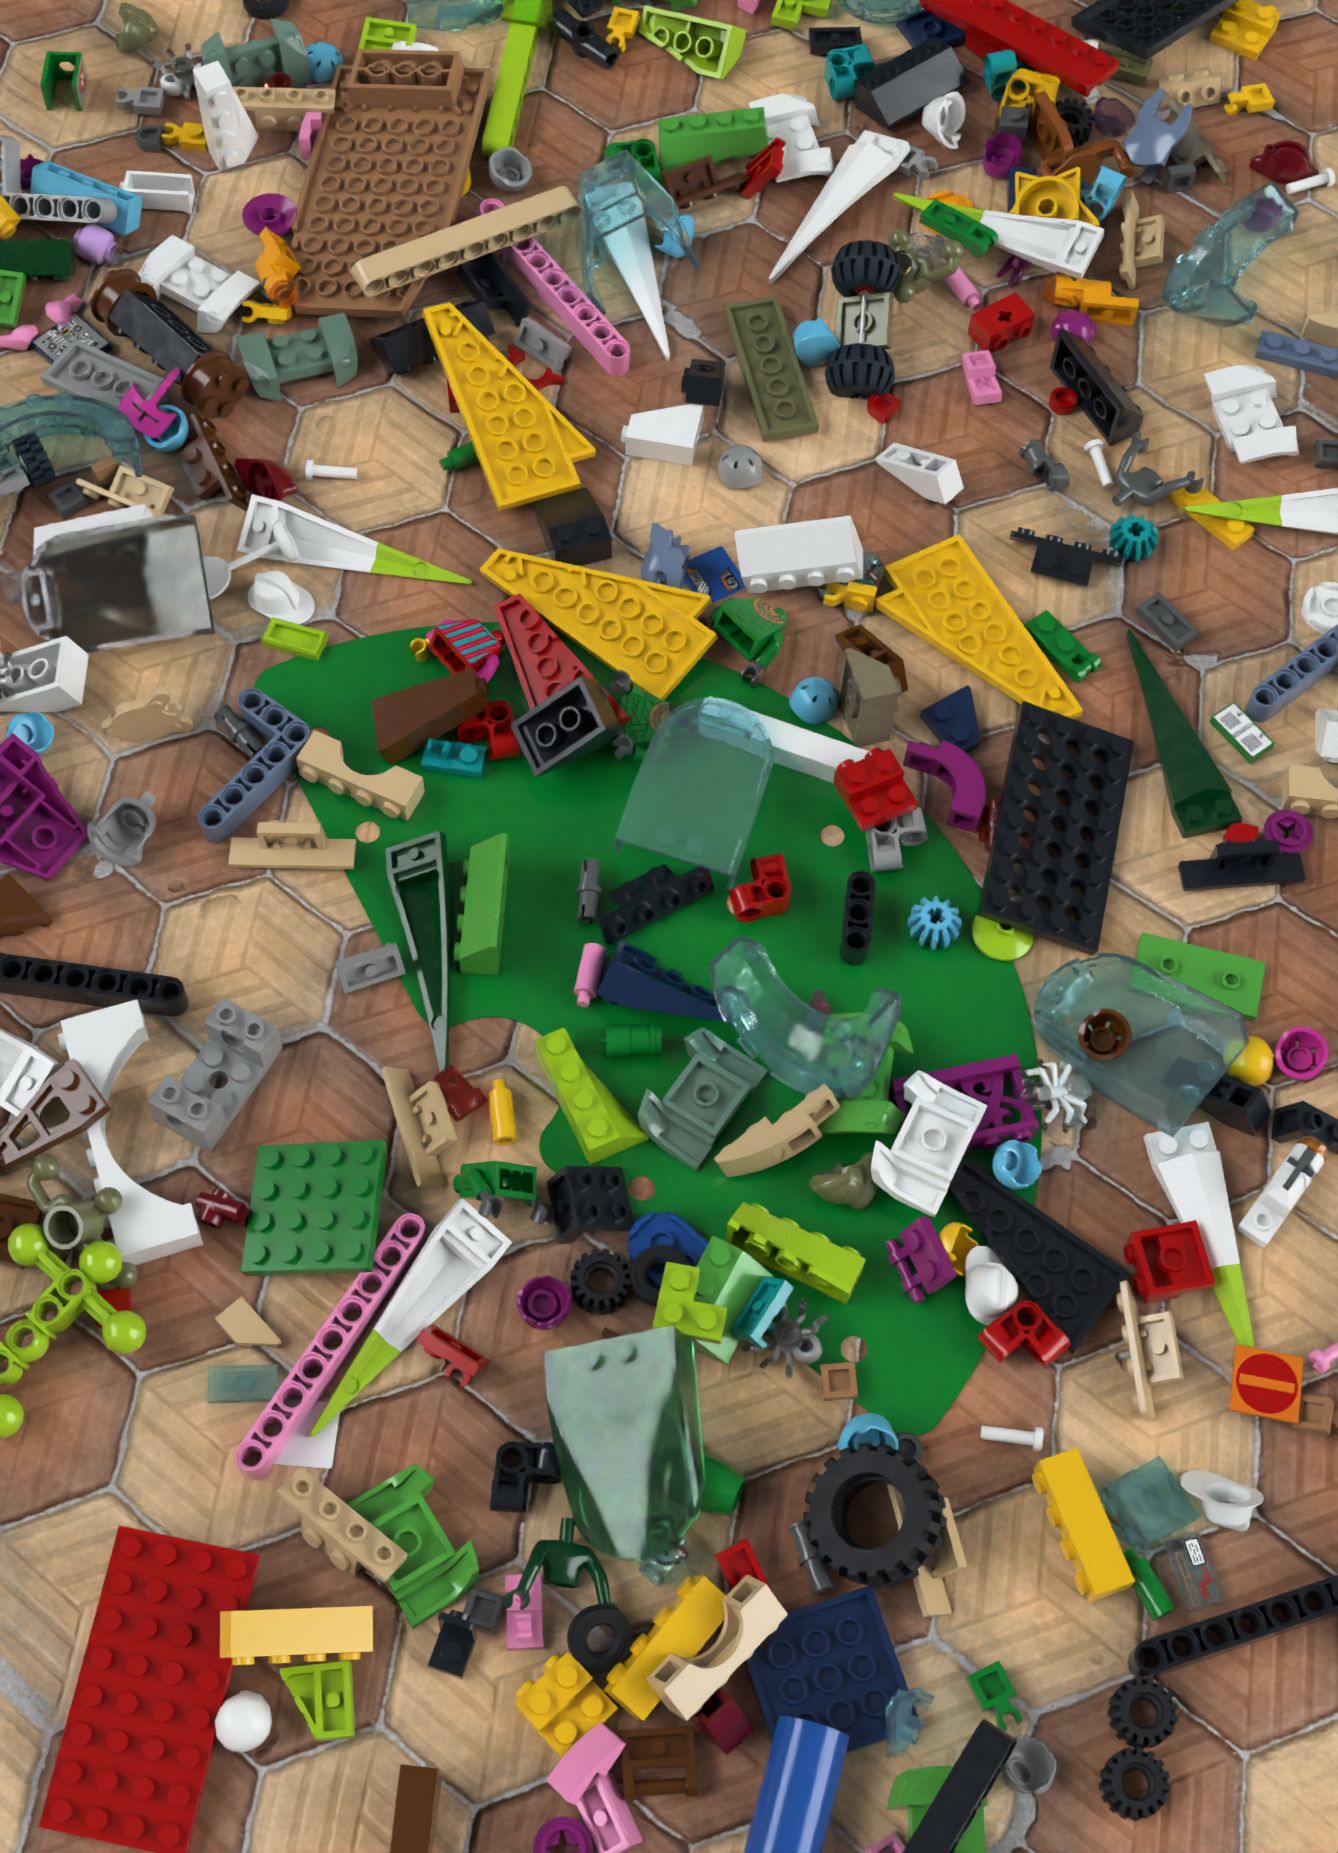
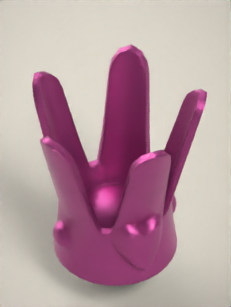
[996,253,1031,287]

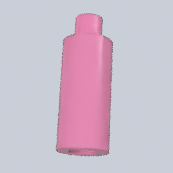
[943,264,982,311]
[574,943,606,1007]

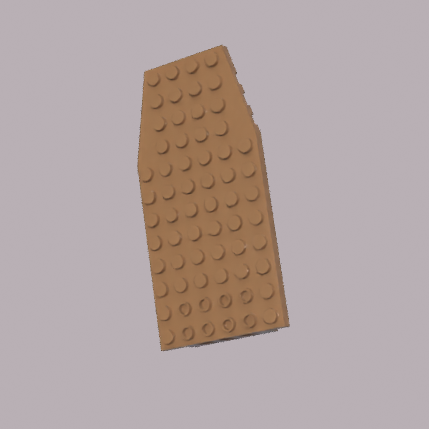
[292,49,492,319]

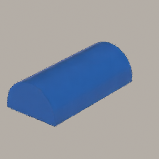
[743,1716,850,1853]

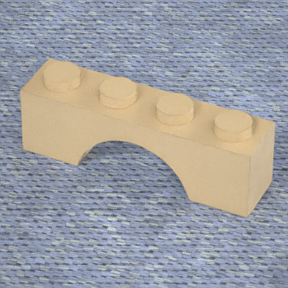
[296,730,425,821]
[1281,764,1338,819]
[646,1575,788,1721]

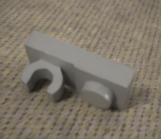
[513,317,572,372]
[334,943,406,994]

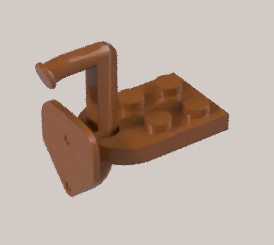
[1027,91,1135,184]

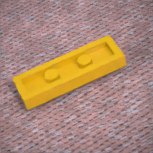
[1169,486,1255,551]

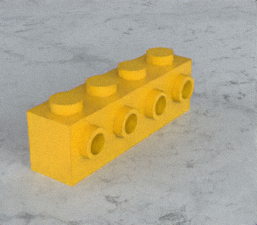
[1032,1447,1135,1603]
[603,1575,726,1721]
[220,1606,373,1665]

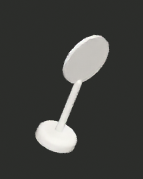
[181,520,300,602]

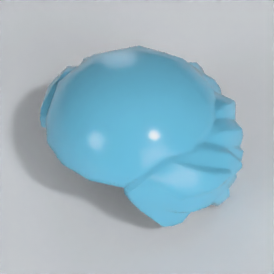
[6,712,55,756]
[992,1140,1042,1190]

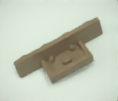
[1168,98,1228,185]

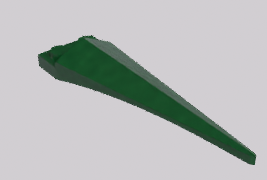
[1126,629,1242,839]
[385,830,451,1080]

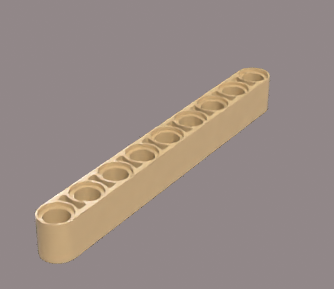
[351,186,582,297]

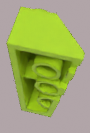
[535,1027,649,1165]
[725,1202,866,1304]

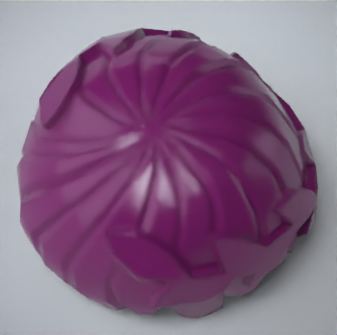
[517,1275,572,1330]

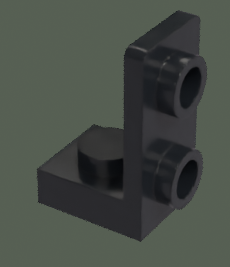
[1271,1101,1338,1154]
[428,1609,478,1680]

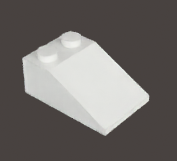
[0,636,89,712]

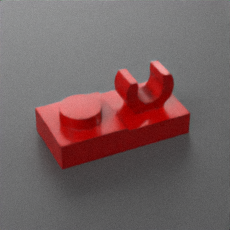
[416,1324,490,1387]
[714,1538,775,1596]

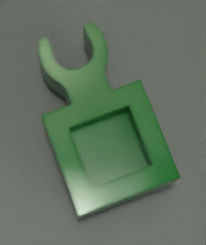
[966,1660,1022,1731]

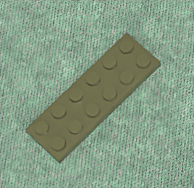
[723,296,819,442]

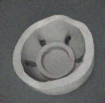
[489,147,532,192]
[718,445,763,489]

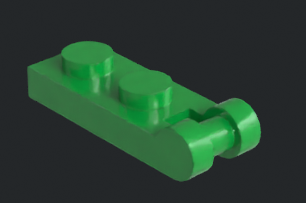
[919,199,998,258]
[1024,610,1102,683]

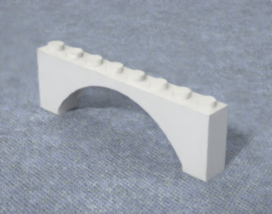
[58,999,204,1265]

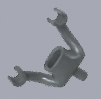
[1112,431,1204,507]

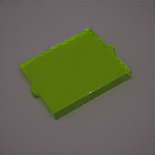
[501,0,553,28]

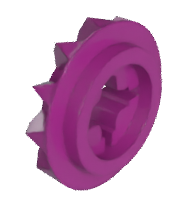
[1262,810,1313,854]
[533,1817,593,1853]

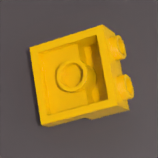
[1209,0,1281,61]
[514,1651,618,1759]

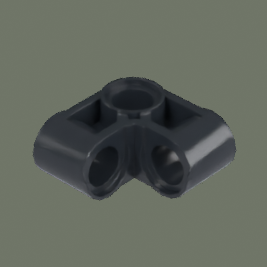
[490,1441,564,1513]

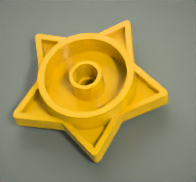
[1009,167,1100,227]

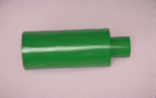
[439,442,479,471]
[1123,1548,1175,1621]

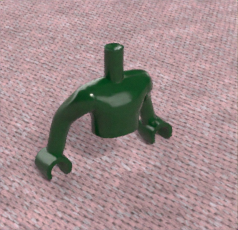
[504,1518,619,1610]

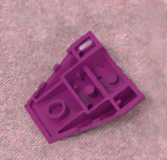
[0,733,88,881]

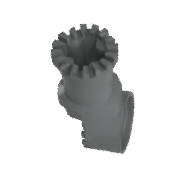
[1019,439,1070,492]

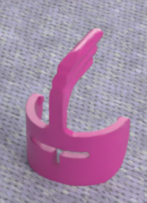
[118,367,180,438]

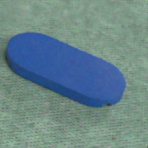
[627,1212,708,1288]

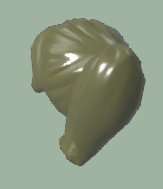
[115,3,158,53]
[809,1151,877,1211]

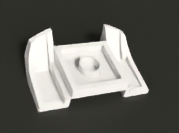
[748,94,836,183]
[138,235,260,333]
[1204,365,1299,464]
[871,1070,987,1218]

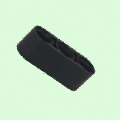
[840,871,876,966]

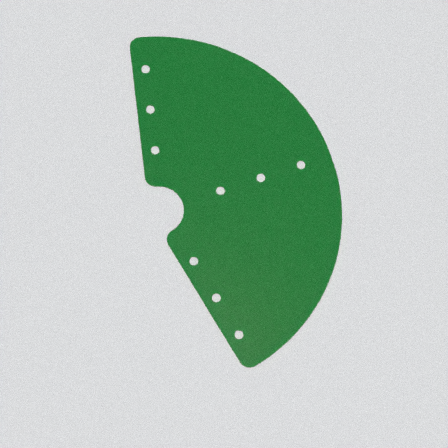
[254,622,1042,1436]

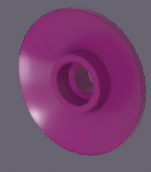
[242,193,297,236]

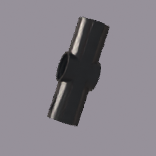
[548,8,619,70]

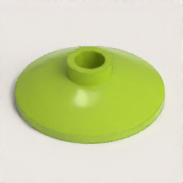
[971,915,1034,962]

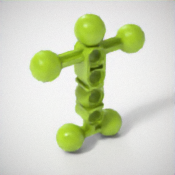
[0,1223,146,1439]

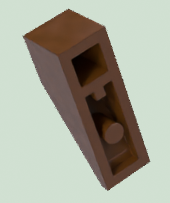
[835,624,908,693]

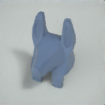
[1117,88,1193,185]

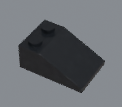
[531,487,612,566]
[510,676,624,777]

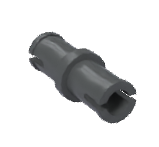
[214,705,265,759]
[576,859,601,924]
[788,1520,835,1596]

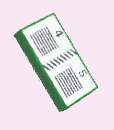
[1210,702,1275,764]

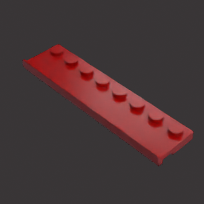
[920,0,1120,98]

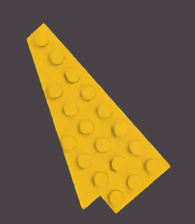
[423,302,596,511]
[874,534,1083,719]
[479,548,717,700]

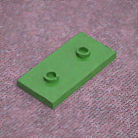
[1129,932,1266,1022]

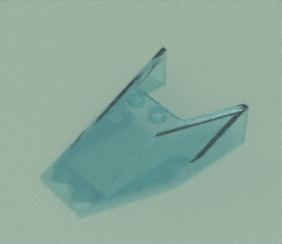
[577,150,700,315]

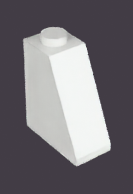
[621,403,703,466]

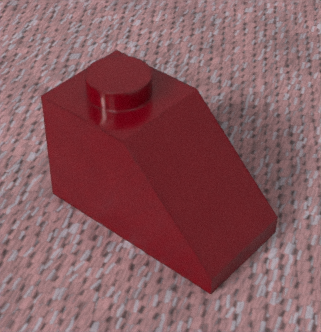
[689,1688,754,1755]

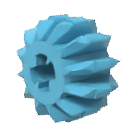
[907,895,962,951]

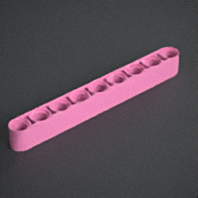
[480,198,630,376]
[235,1213,427,1480]

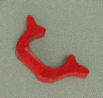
[508,344,563,390]

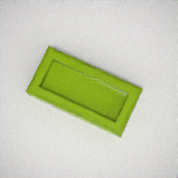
[261,617,329,661]

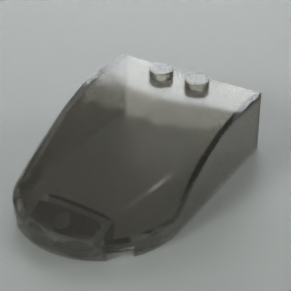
[21,513,215,653]

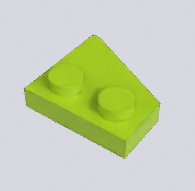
[358,17,418,50]
[280,1660,355,1742]

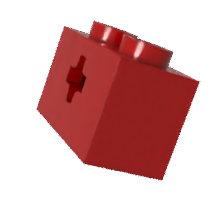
[968,292,1035,353]

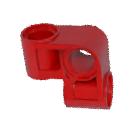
[457,699,520,760]
[728,853,791,923]
[977,1301,1071,1368]

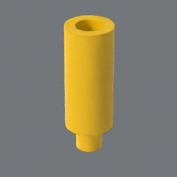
[488,1079,517,1146]

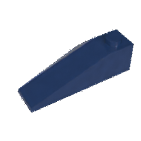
[597,940,731,1022]

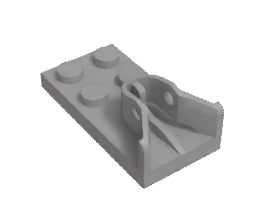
[40,339,171,438]

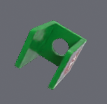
[40,51,88,111]

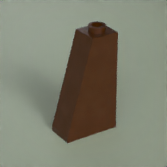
[371,668,489,765]
[390,1764,442,1853]

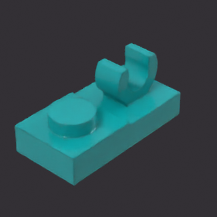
[421,738,487,779]
[729,1276,793,1348]

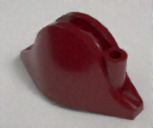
[1249,141,1319,184]
[234,458,297,502]

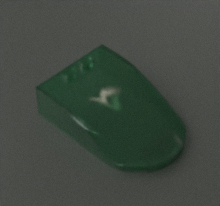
[544,1325,705,1561]

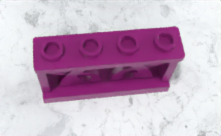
[889,1054,1039,1156]

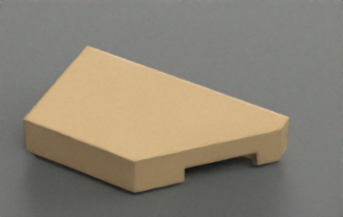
[215,1296,283,1348]

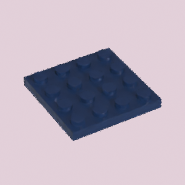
[744,1586,922,1754]

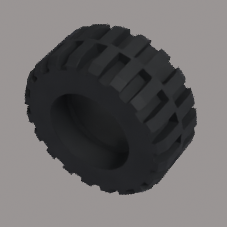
[803,1443,947,1588]

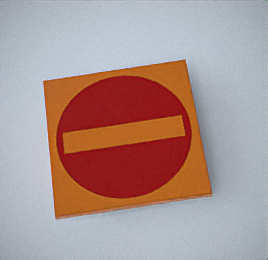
[1229,1344,1304,1424]

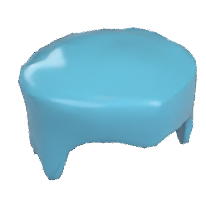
[654,211,695,258]
[793,318,840,367]
[837,1413,898,1452]

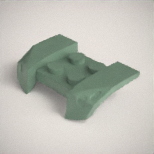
[201,19,312,88]
[236,312,358,401]
[638,1027,768,1171]

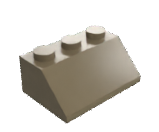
[838,648,902,747]

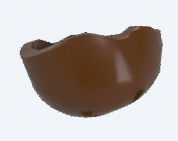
[1078,1008,1132,1062]

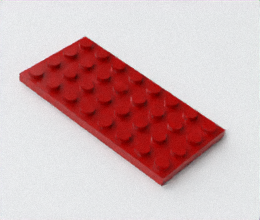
[38,1525,261,1853]

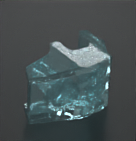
[886,1688,934,1758]

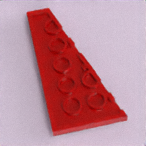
[493,593,632,725]

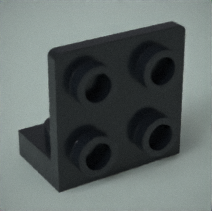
[546,1166,634,1244]

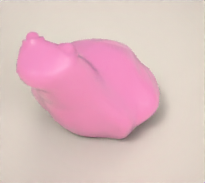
[45,293,82,325]
[0,325,39,351]

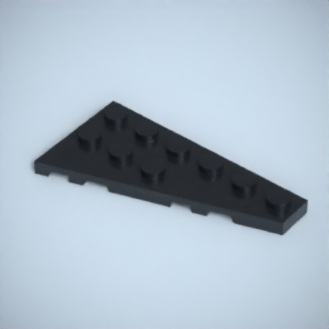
[947,1157,1129,1355]

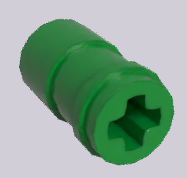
[600,1023,662,1056]

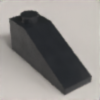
[1163,1058,1271,1137]

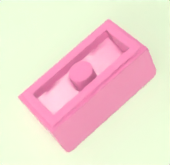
[577,1772,643,1853]

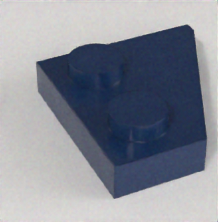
[920,685,981,754]

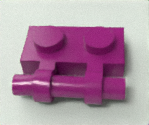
[885,1216,957,1304]

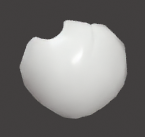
[214,1690,272,1753]

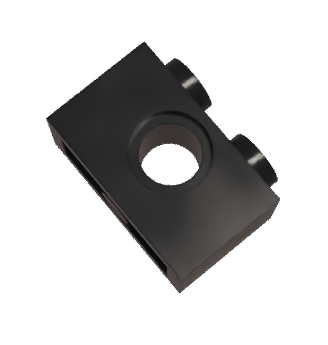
[681,359,725,406]

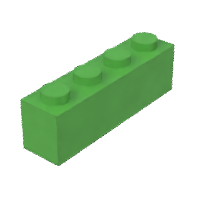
[658,107,768,172]

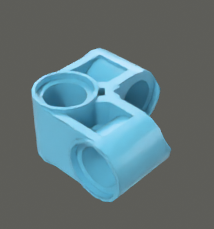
[1080,165,1127,222]

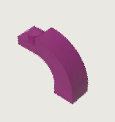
[903,740,986,833]

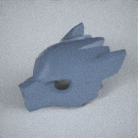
[641,523,690,589]

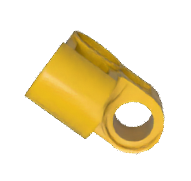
[998,68,1060,119]

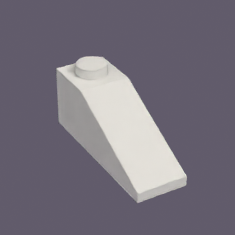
[875,443,964,504]

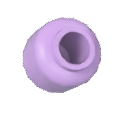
[73,223,117,265]

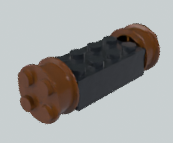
[89,269,249,419]

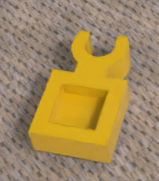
[606,6,640,53]
[162,122,208,152]

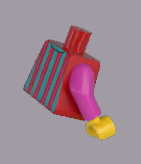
[410,619,505,683]

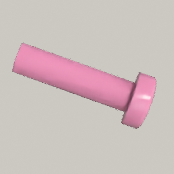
[1308,1341,1338,1374]

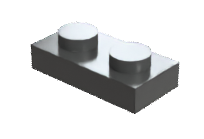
[1135,592,1199,652]

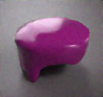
[983,133,1024,177]

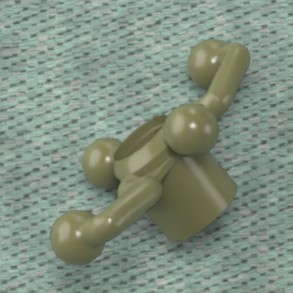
[888,228,964,303]
[27,1154,139,1291]

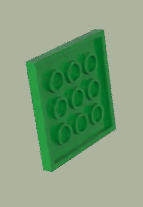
[241,1140,387,1276]

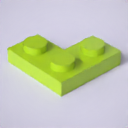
[771,0,833,30]
[652,1262,728,1345]

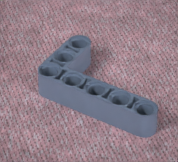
[1245,624,1338,723]
[198,688,311,843]

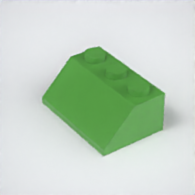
[666,1236,773,1366]

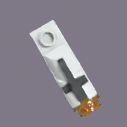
[1236,1137,1328,1249]

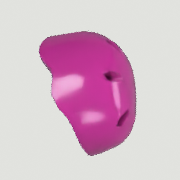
[1275,1027,1329,1081]

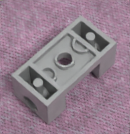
[147,997,283,1152]

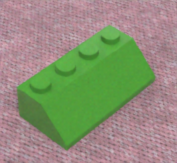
[454,833,509,976]

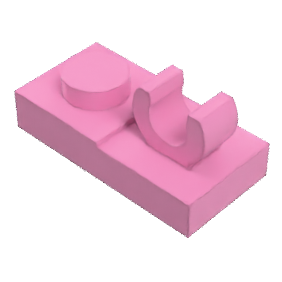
[505,1573,544,1651]

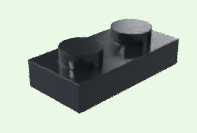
[808,27,862,54]

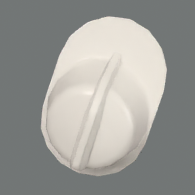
[248,570,315,625]
[965,1246,1018,1325]
[1180,1470,1264,1532]

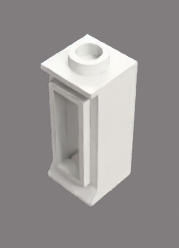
[119,170,195,214]

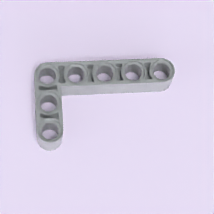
[0,135,117,224]

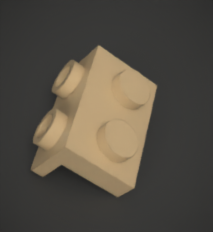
[1159,67,1220,111]

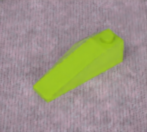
[638,5,747,80]

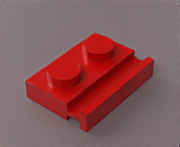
[740,137,786,199]

